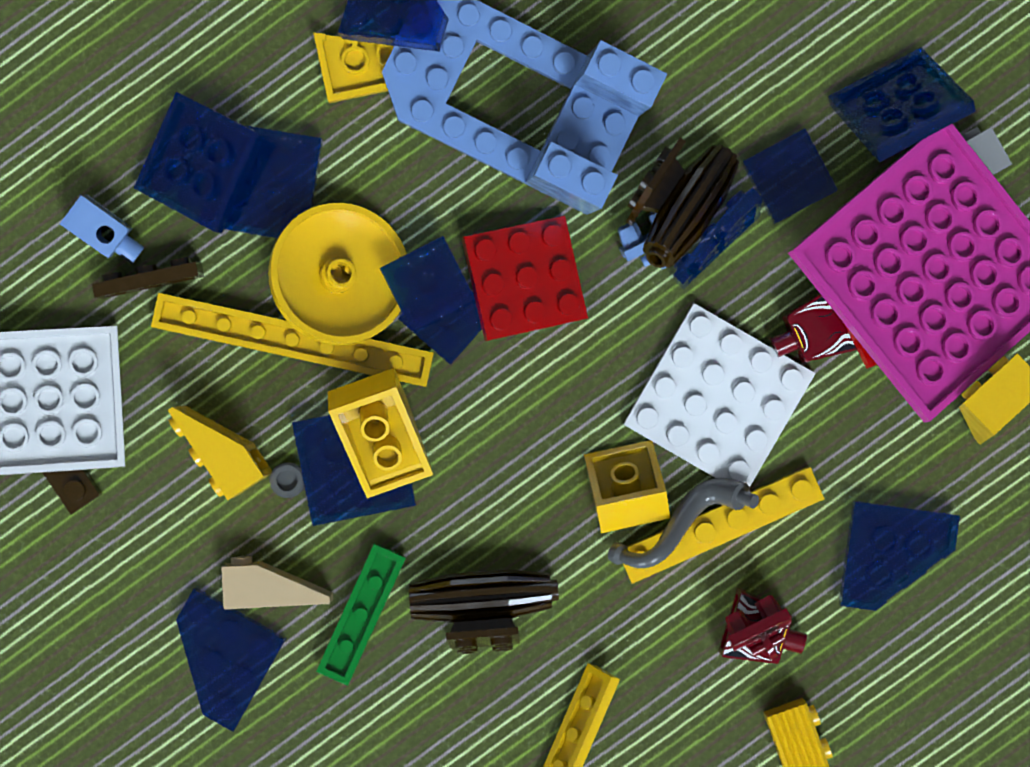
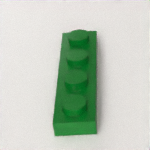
[316,543,406,686]

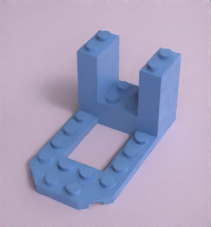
[382,0,667,215]

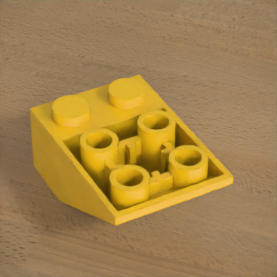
[168,405,272,500]

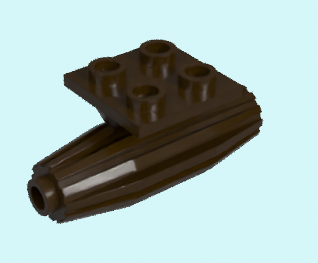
[626,137,739,268]
[409,569,559,654]

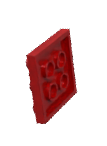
[461,216,588,341]

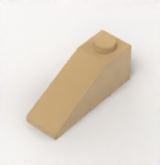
[221,556,333,609]

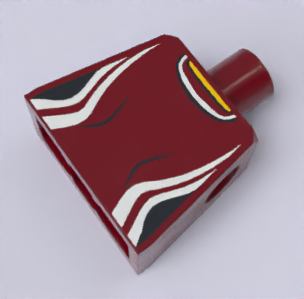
[770,293,857,362]
[718,588,807,664]

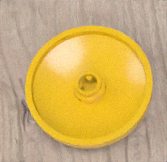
[268,203,410,345]

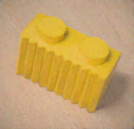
[763,698,833,767]

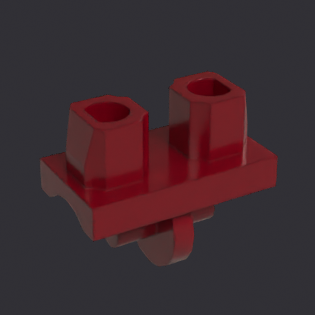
[725,595,792,660]

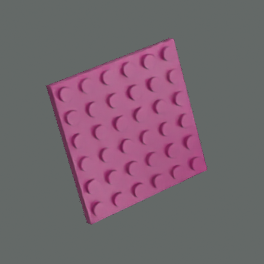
[788,118,1030,423]

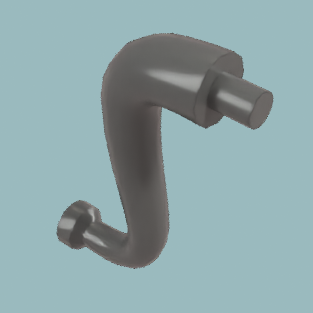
[608,478,759,568]

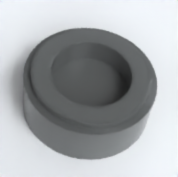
[270,462,306,498]

